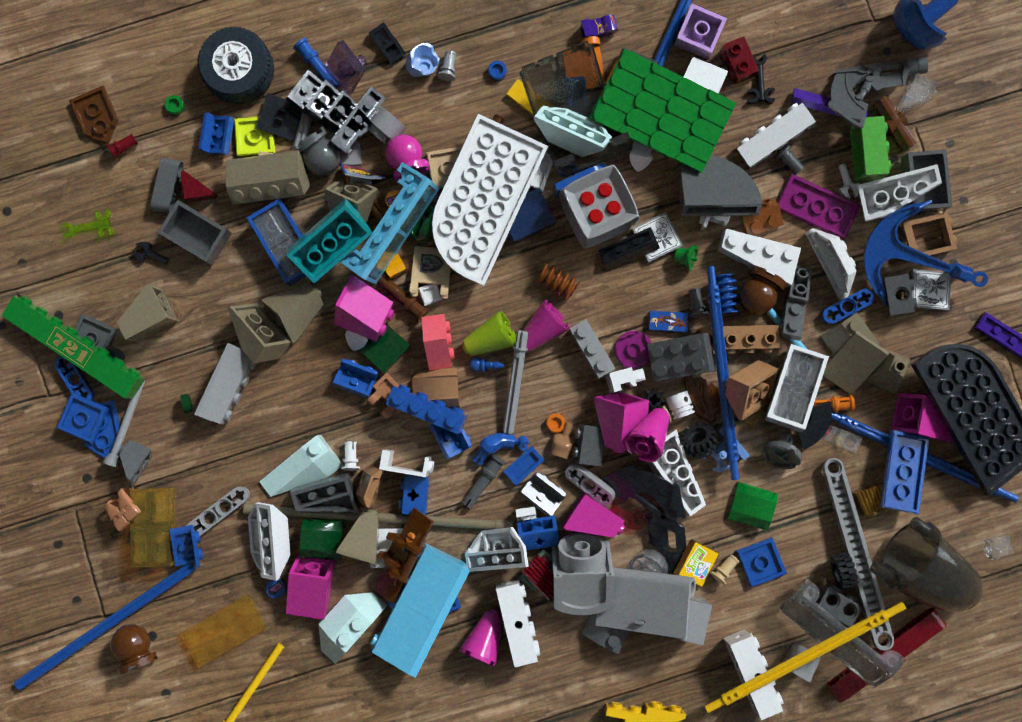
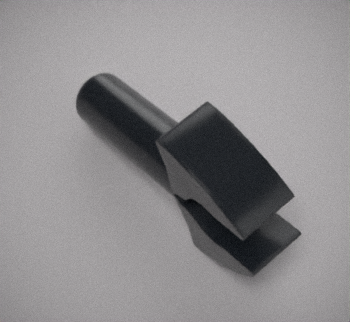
[132,242,169,265]

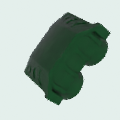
[299,519,344,560]

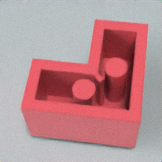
[422,314,455,371]

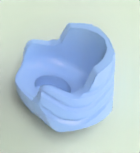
[406,43,439,77]

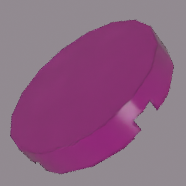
[614,331,652,369]

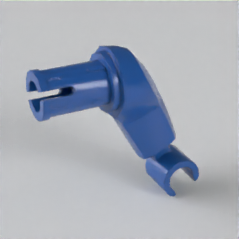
[472,433,529,465]

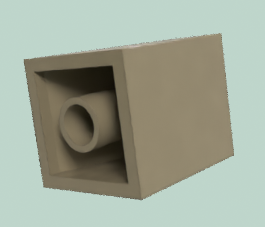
[116,283,178,343]

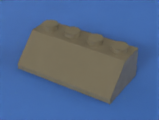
[226,150,310,205]

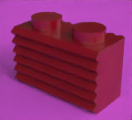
[521,554,554,600]

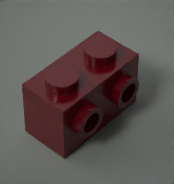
[719,36,759,84]

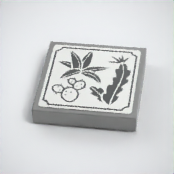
[631,212,683,263]
[911,269,951,311]

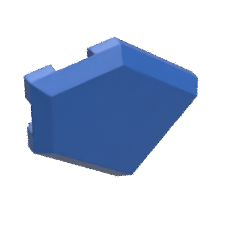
[83,400,120,458]

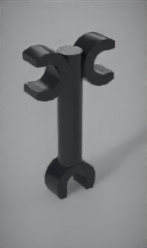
[747,54,775,104]

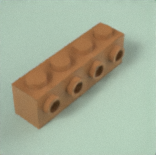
[699,325,780,354]

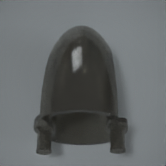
[870,517,983,612]

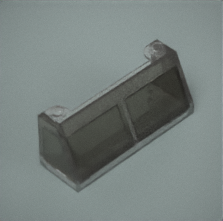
[778,579,906,688]

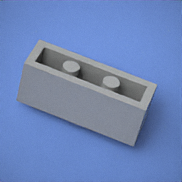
[568,319,615,380]

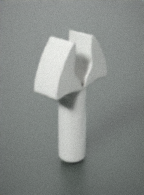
[838,164,860,199]

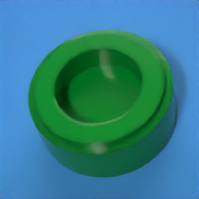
[164,95,185,116]

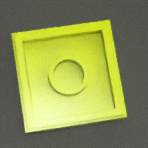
[234,117,276,157]

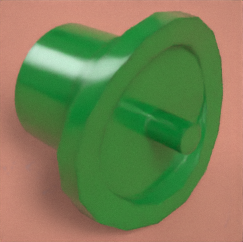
[674,245,699,272]

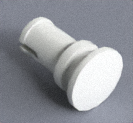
[341,441,360,471]

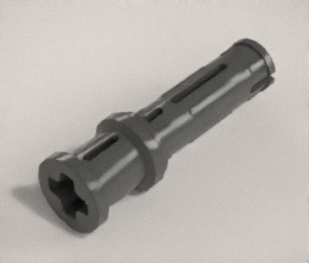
[462,453,506,509]

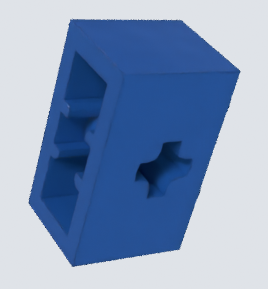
[399,474,429,515]
[517,516,559,550]

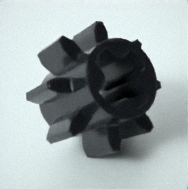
[642,388,666,411]

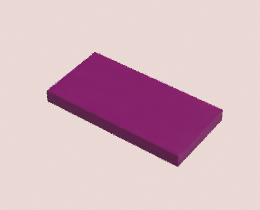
[778,174,861,240]

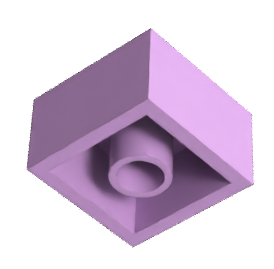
[674,4,727,60]

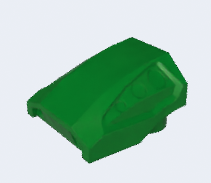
[727,482,778,531]

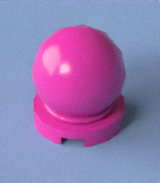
[385,134,430,183]

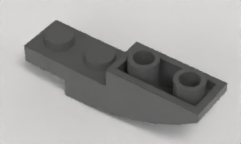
[780,266,812,341]

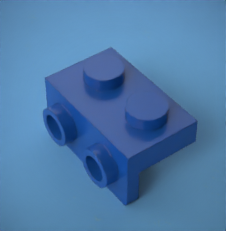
[198,113,235,155]
[333,359,378,399]
[429,424,472,460]
[169,525,203,568]

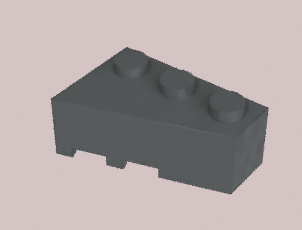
[290,472,360,513]

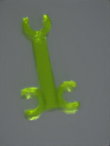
[62,209,115,238]

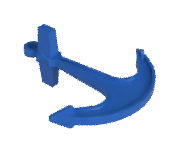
[864,200,988,307]

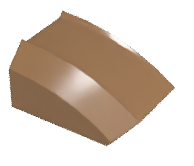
[412,368,460,407]
[354,464,386,508]

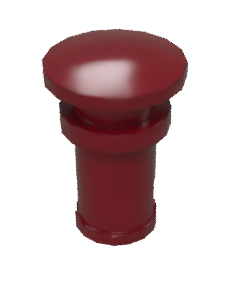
[106,133,138,160]

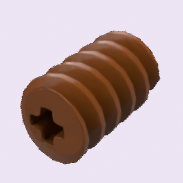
[538,261,581,300]

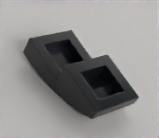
[368,22,406,64]

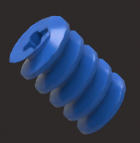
[716,274,740,314]

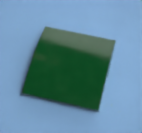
[359,323,411,374]

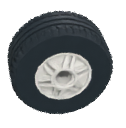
[197,27,275,104]

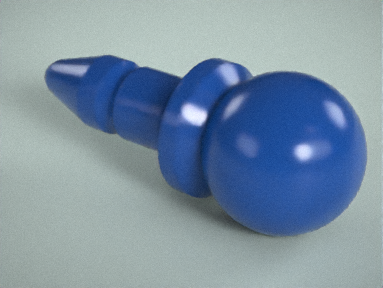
[469,357,504,372]

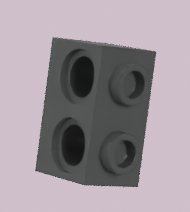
[813,584,863,627]

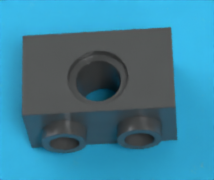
[883,274,917,318]

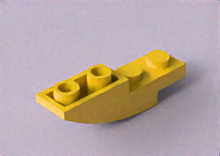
[605,701,686,722]

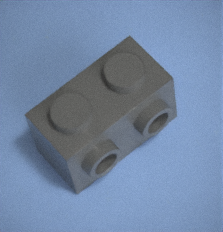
[572,424,604,466]

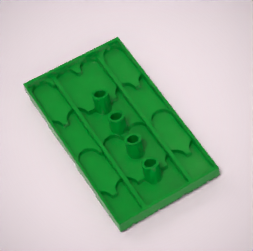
[588,49,737,173]

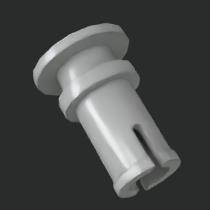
[437,50,457,82]

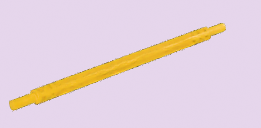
[705,602,907,713]

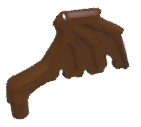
[684,376,721,423]

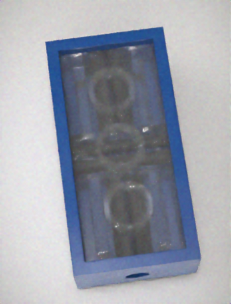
[247,198,306,286]

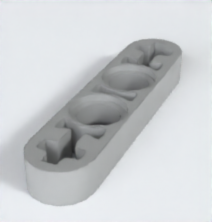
[186,486,250,537]

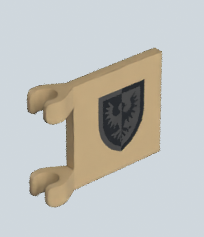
[410,246,451,299]

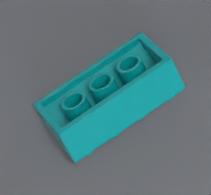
[286,198,372,283]

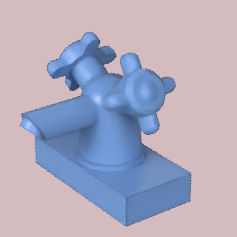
[702,426,750,472]

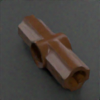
[872,95,917,152]

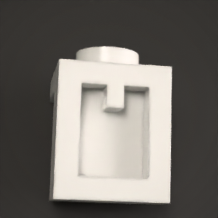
[516,506,537,521]

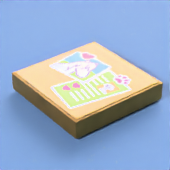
[673,539,720,587]

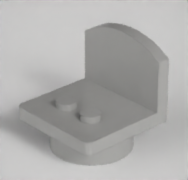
[552,532,614,615]

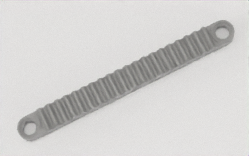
[822,458,894,651]

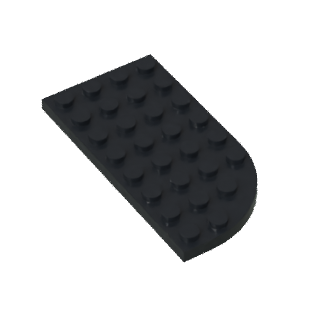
[910,344,1022,496]

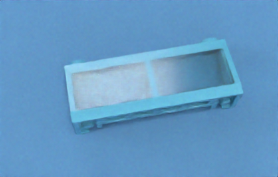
[340,162,439,284]

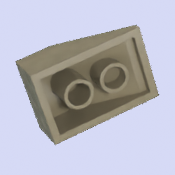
[228,303,291,364]

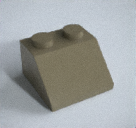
[820,313,880,356]

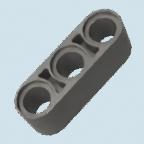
[151,157,184,214]

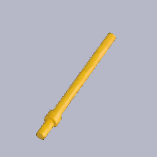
[222,643,284,722]

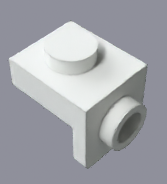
[699,216,730,231]

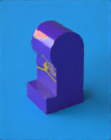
[580,15,618,39]

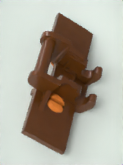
[374,508,434,603]

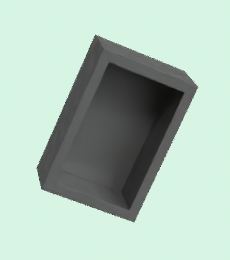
[901,149,953,213]
[157,200,232,265]
[647,333,716,382]

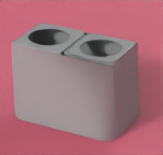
[782,642,822,682]

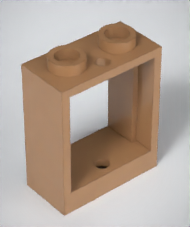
[898,212,958,262]

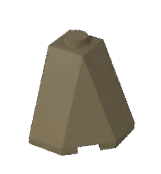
[325,181,378,223]
[261,283,324,343]

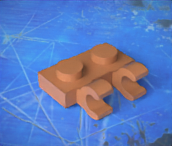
[367,373,403,419]

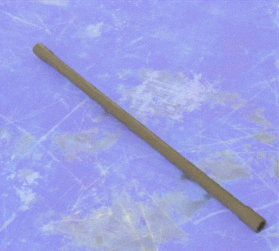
[243,503,513,530]

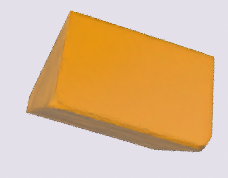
[382,254,407,279]

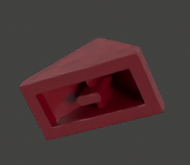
[181,170,218,203]

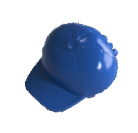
[893,0,958,50]

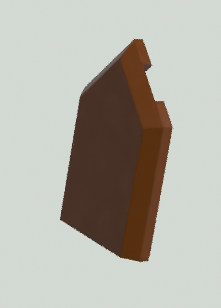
[69,85,119,143]

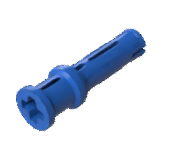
[293,38,340,89]

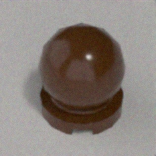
[739,266,786,315]
[110,624,158,675]

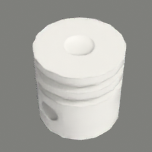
[666,391,695,420]

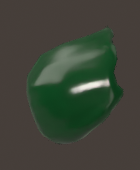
[408,204,435,242]

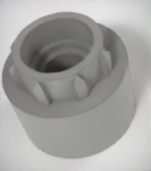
[369,106,407,145]

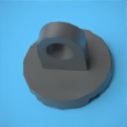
[762,432,802,469]

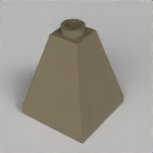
[865,346,910,394]
[336,509,379,566]

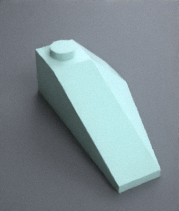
[259,435,344,497]

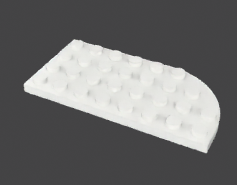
[432,114,548,286]

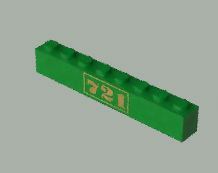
[1,296,145,399]

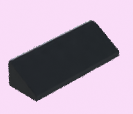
[598,227,660,271]

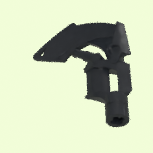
[598,464,686,575]

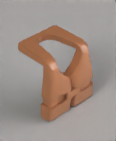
[104,487,141,531]

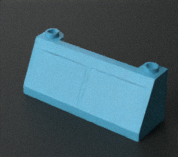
[370,543,470,678]

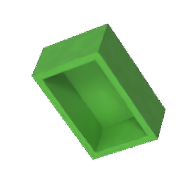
[850,116,891,183]

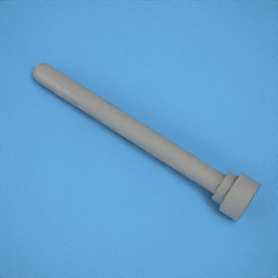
[103,380,145,468]

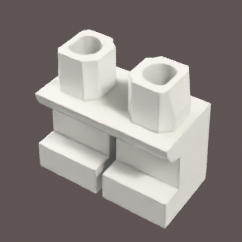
[605,367,646,393]

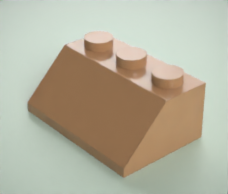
[725,360,778,421]

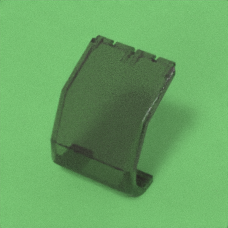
[519,41,632,177]

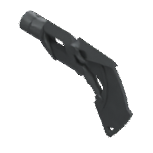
[828,56,928,129]

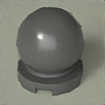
[292,126,340,176]

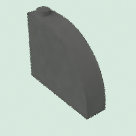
[676,155,763,216]

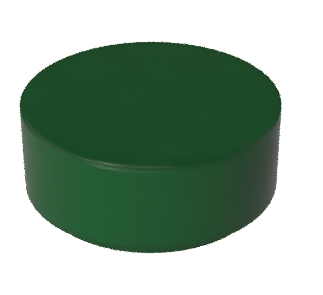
[180,393,193,413]

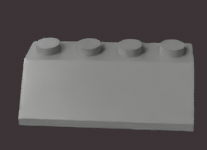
[194,343,257,424]

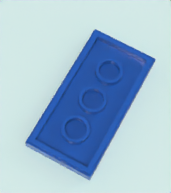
[880,430,929,515]

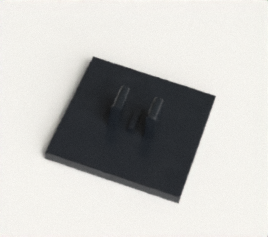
[256,93,302,141]

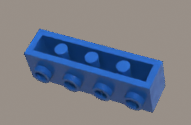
[386,384,468,434]

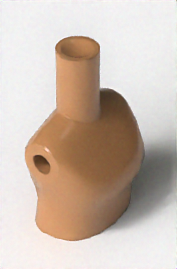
[549,422,575,460]

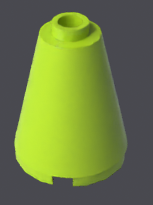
[462,311,516,356]

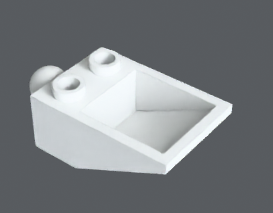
[684,57,728,93]

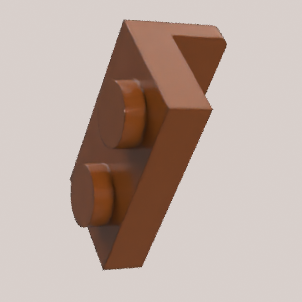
[738,199,784,236]

